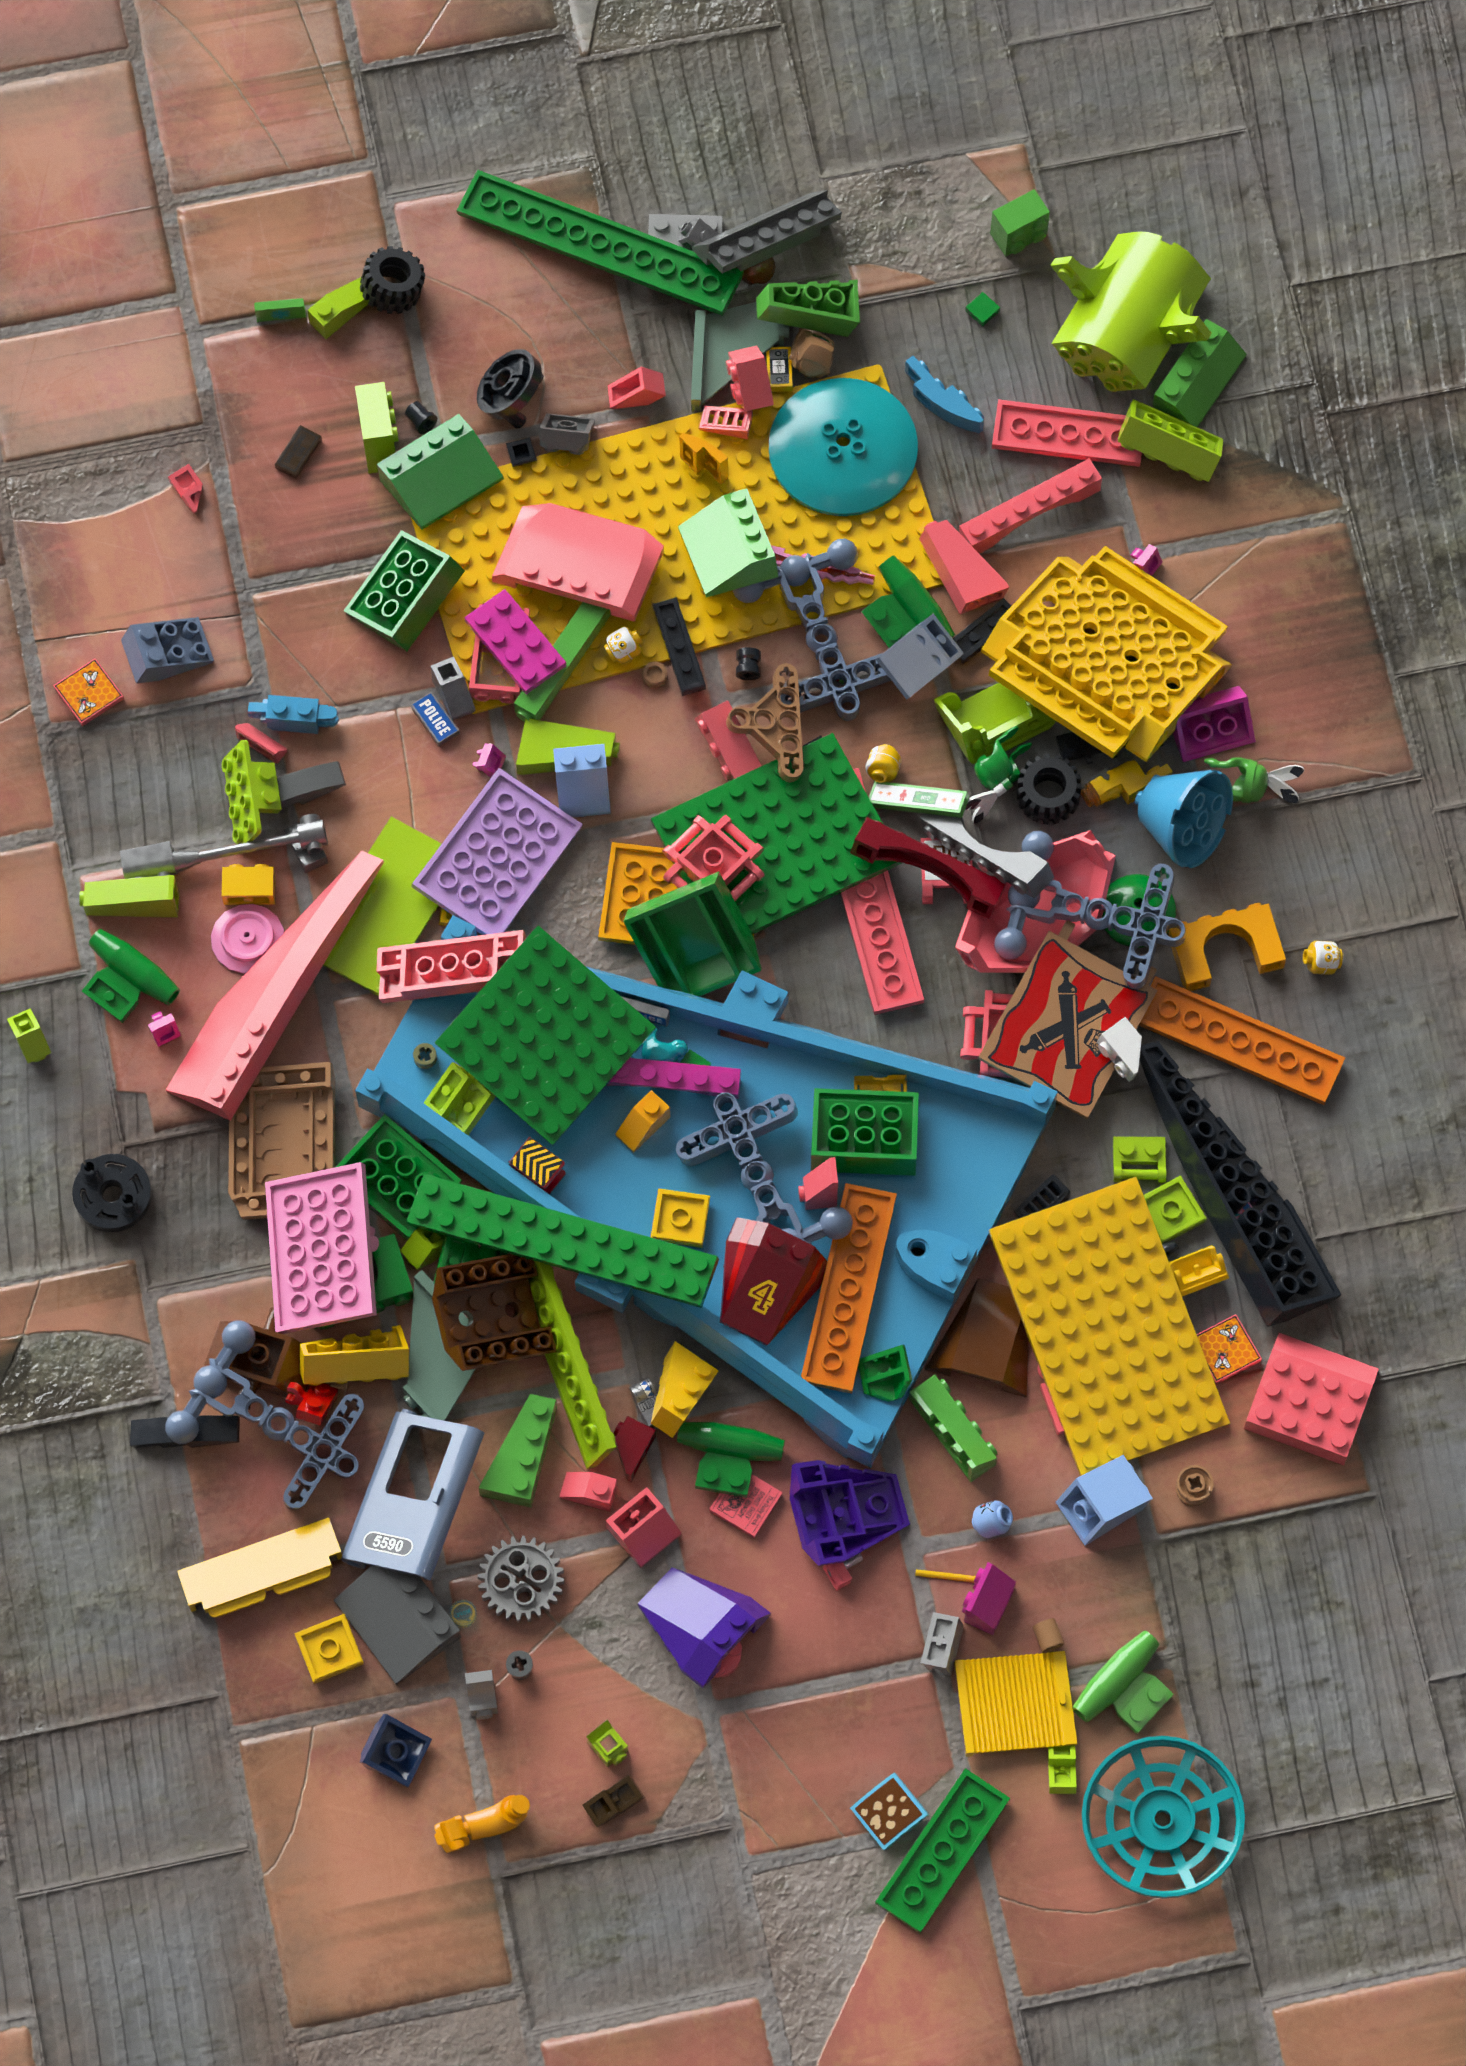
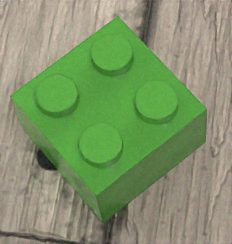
[990,189,1050,257]

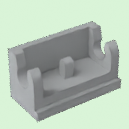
[920,1612,964,1676]

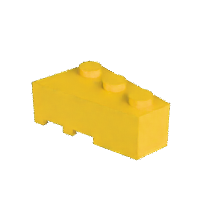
[651,1341,719,1438]

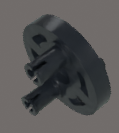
[477,349,544,429]
[72,1154,152,1232]

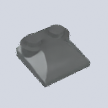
[539,413,595,455]

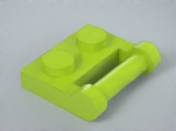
[1113,1136,1166,1183]

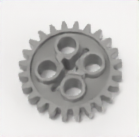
[478,1536,565,1623]

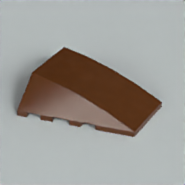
[925,1278,1028,1398]

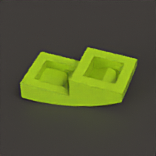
[1048,1745,1077,1794]

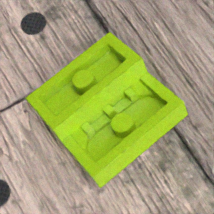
[424,1062,496,1136]

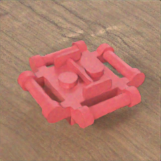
[662,815,765,901]
[960,990,1013,1078]

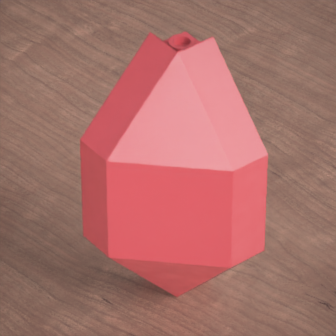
[955,830,1116,973]

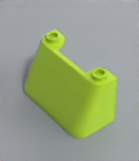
[934,683,1056,765]

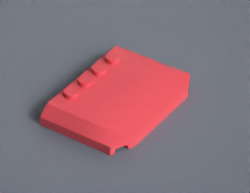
[492,503,664,622]

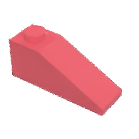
[798,1157,838,1210]

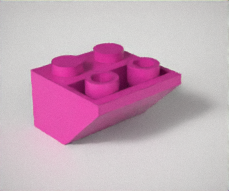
[962,1562,1016,1635]

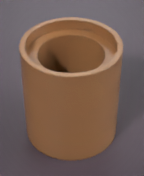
[1032,1618,1065,1653]

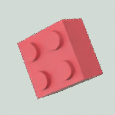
[726,346,774,411]

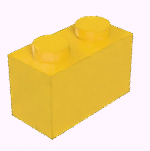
[222,864,276,905]

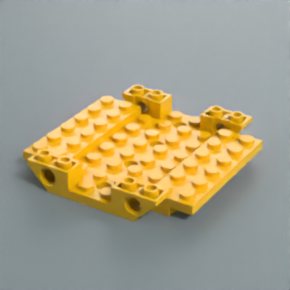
[981,546,1232,762]

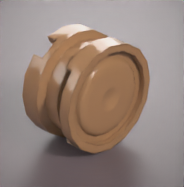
[1175,1465,1214,1506]

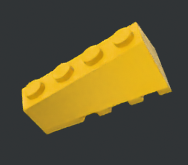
[300,1325,409,1386]

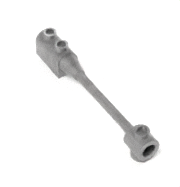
[120,814,328,879]

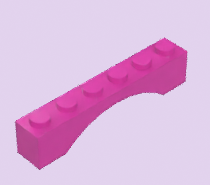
[606,1058,742,1099]

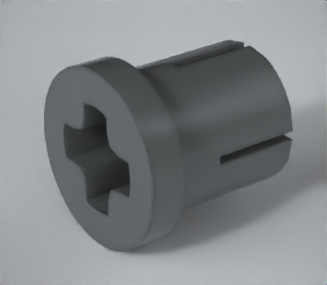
[506,1651,533,1680]

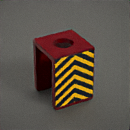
[508,1137,566,1195]

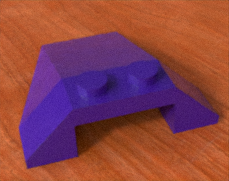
[789,1460,910,1566]
[638,1567,771,1688]

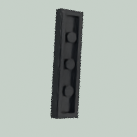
[652,597,706,696]

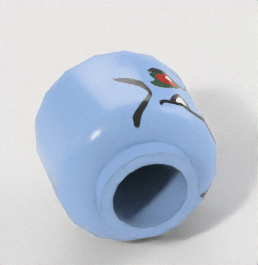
[972,1501,1013,1538]

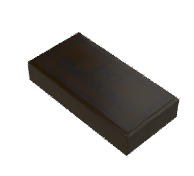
[275,425,322,479]

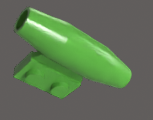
[1072,1630,1173,1734]

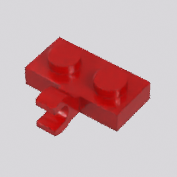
[285,1382,339,1425]

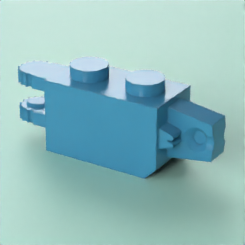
[248,695,339,734]

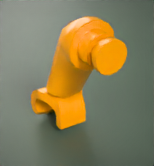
[434,1795,530,1853]

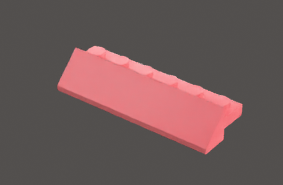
[376,930,526,1003]

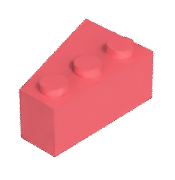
[694,700,761,781]

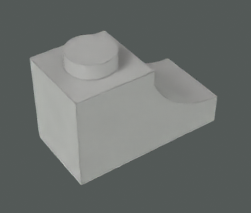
[465,1670,498,1720]

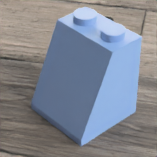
[553,744,611,817]
[1056,1455,1153,1545]

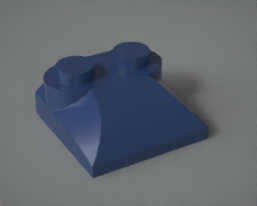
[359,1714,432,1787]

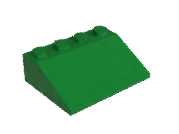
[377,414,504,530]
[344,530,465,652]
[811,1088,919,1176]
[335,1114,462,1241]

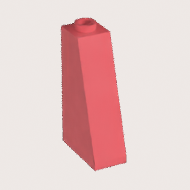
[919,520,1009,614]

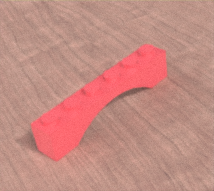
[959,458,1102,554]

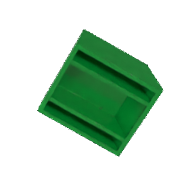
[623,872,762,996]

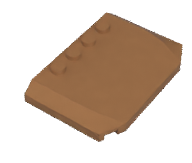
[228,1062,335,1220]

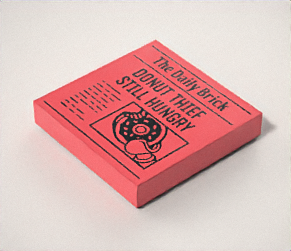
[709,1474,783,1539]

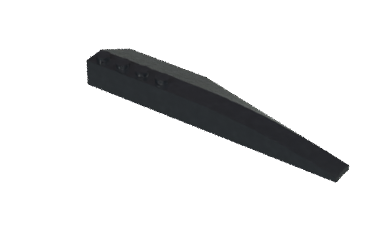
[1139,1041,1342,1327]

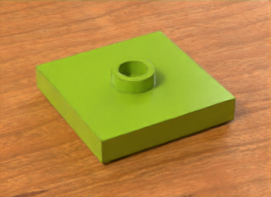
[1144,1175,1207,1244]

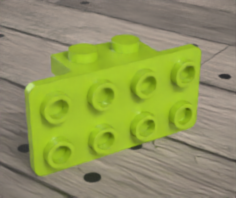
[222,740,282,844]

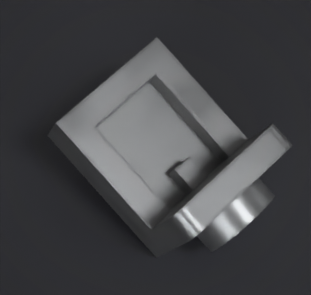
[677,218,719,246]

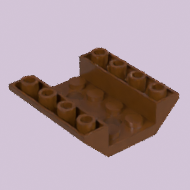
[432,1254,557,1371]

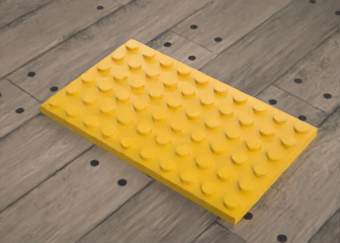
[988,1177,1230,1476]

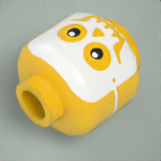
[604,626,643,664]
[865,744,901,783]
[1303,941,1343,975]

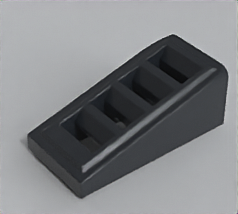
[1014,1174,1071,1218]

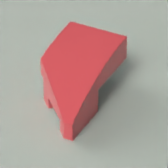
[168,464,203,514]

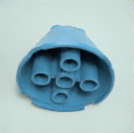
[1135,770,1233,868]

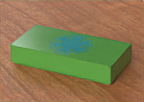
[254,298,306,322]

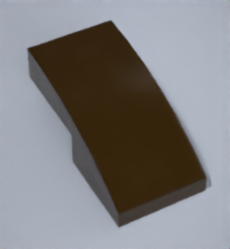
[582,1775,645,1828]

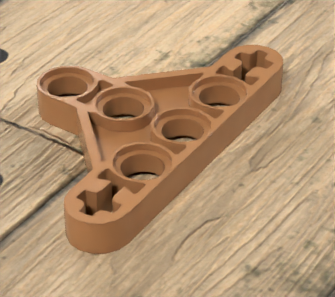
[726,663,803,782]

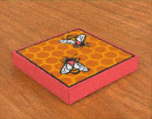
[53,658,124,726]
[1196,1314,1262,1385]

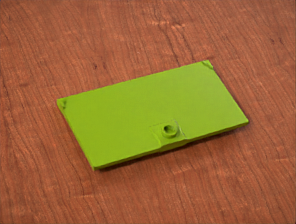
[323,817,442,996]

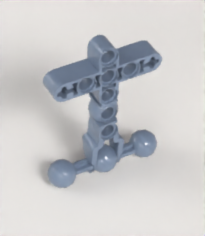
[733,538,891,721]
[994,831,1186,989]
[676,1092,853,1269]
[165,1320,364,1510]

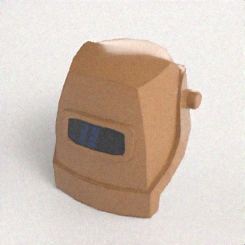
[789,328,834,378]

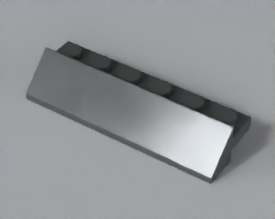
[692,190,842,273]

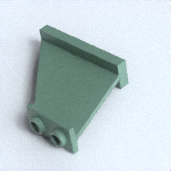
[691,302,789,411]
[403,1270,477,1421]

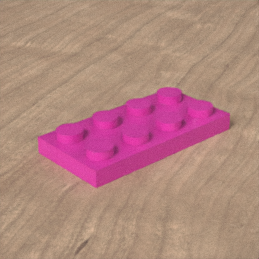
[465,589,566,695]

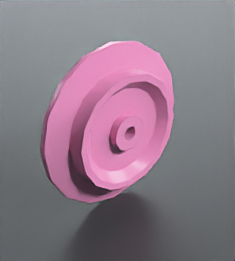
[211,904,284,974]

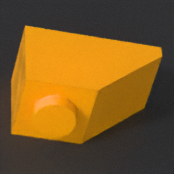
[615,1090,670,1153]

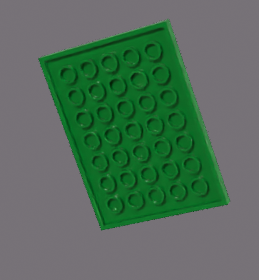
[651,733,902,935]

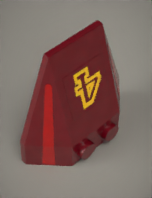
[720,1217,827,1346]

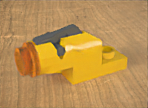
[1081,760,1173,807]

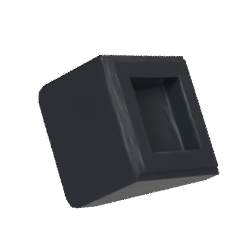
[506,437,537,467]

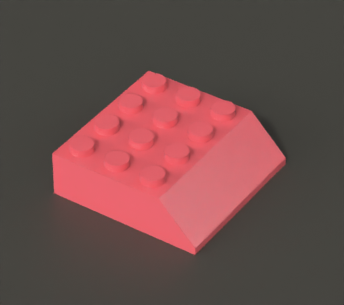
[1244,1333,1379,1465]

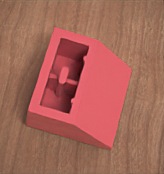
[606,1487,682,1568]

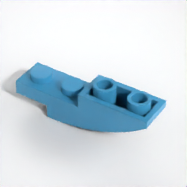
[905,356,984,433]

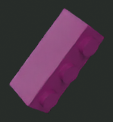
[1173,686,1256,762]

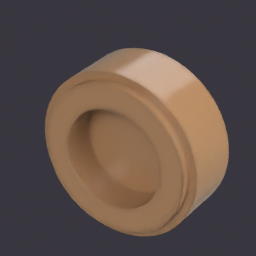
[642,662,668,688]

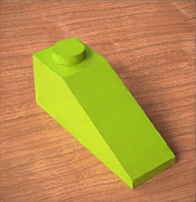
[307,277,369,339]

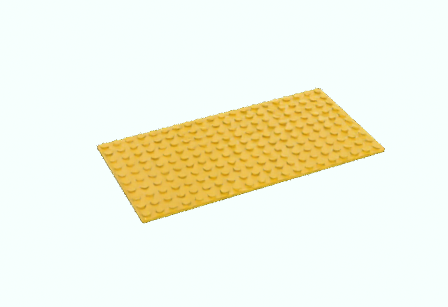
[411,364,944,714]

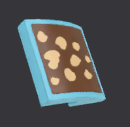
[850,1773,929,1850]

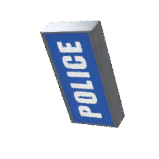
[411,692,460,746]
[621,996,670,1027]

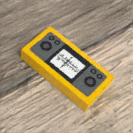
[766,347,793,392]

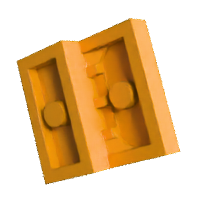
[679,433,728,484]

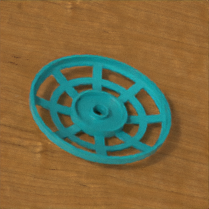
[1081,1736,1245,1899]

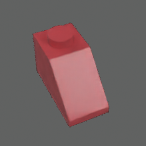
[608,366,666,409]
[559,1472,618,1512]

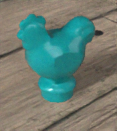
[642,1028,688,1062]

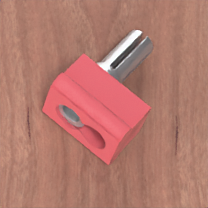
[823,1553,863,1591]

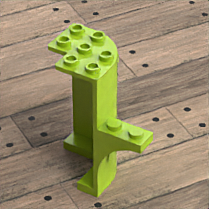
[1051,232,1212,392]

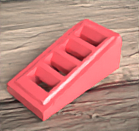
[699,406,753,440]

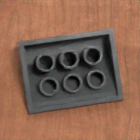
[334,1566,461,1685]

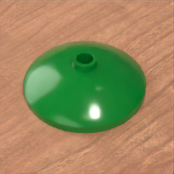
[1102,874,1176,948]

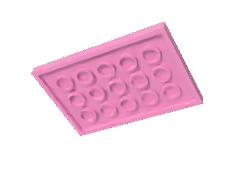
[265,1162,377,1334]

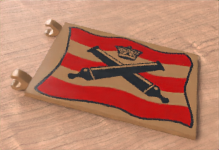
[978,920,1158,1119]

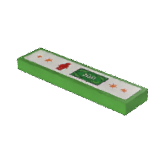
[869,781,970,818]

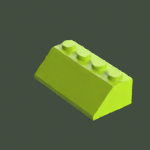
[1118,399,1223,482]

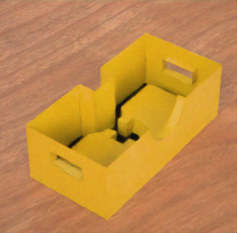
[854,1075,907,1092]

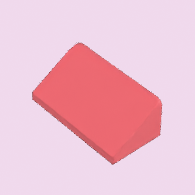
[235,723,288,764]

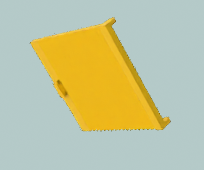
[954,1651,1077,1757]

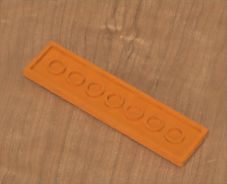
[1139,976,1345,1105]
[801,1183,897,1394]

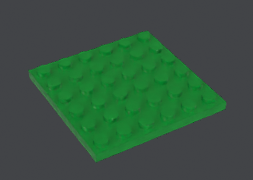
[434,926,656,1146]

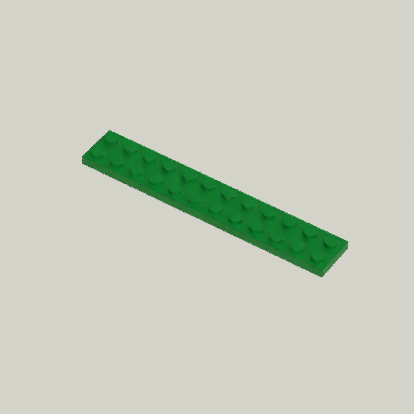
[456,170,744,316]
[406,1174,719,1308]

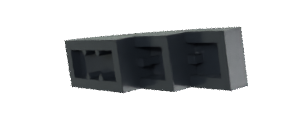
[130,1415,240,1448]

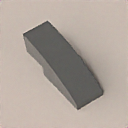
[277,761,346,810]

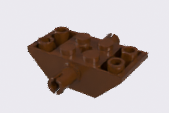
[203,1307,308,1411]

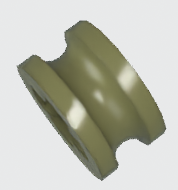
[413,1043,437,1069]

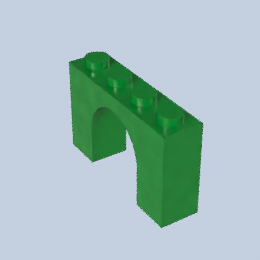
[314,1233,414,1330]

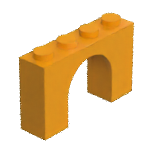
[1168,903,1286,991]

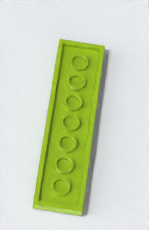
[529,1261,616,1469]

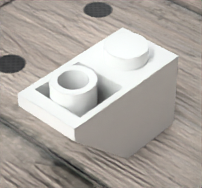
[1097,1017,1142,1082]

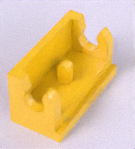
[1169,1245,1229,1297]

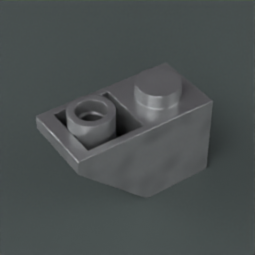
[431,657,476,721]

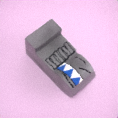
[629,1378,658,1430]

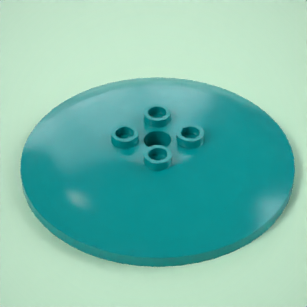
[769,378,918,516]

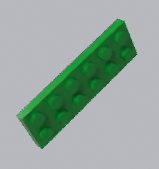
[875,1768,1010,1934]

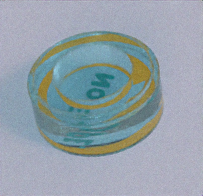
[450,1600,477,1628]

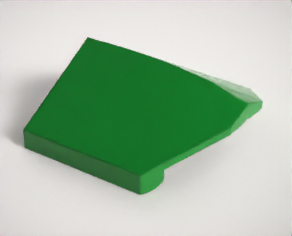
[858,1345,912,1402]

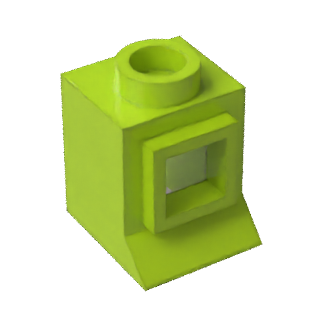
[586,1719,628,1767]

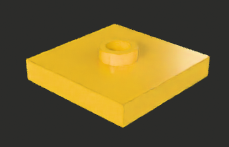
[651,1188,710,1248]
[294,1614,364,1684]

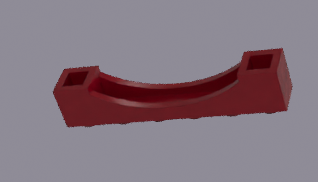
[850,817,1006,919]

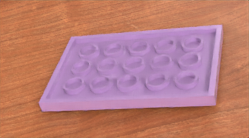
[411,768,583,935]

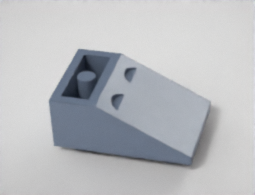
[876,614,964,700]
[121,617,214,683]

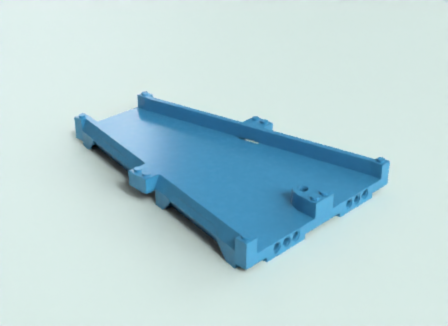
[355,915,1058,1468]

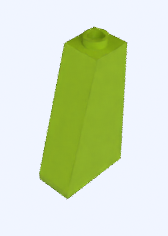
[516,719,620,775]
[79,875,179,918]

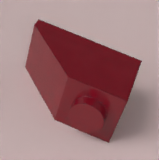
[613,1416,656,1482]

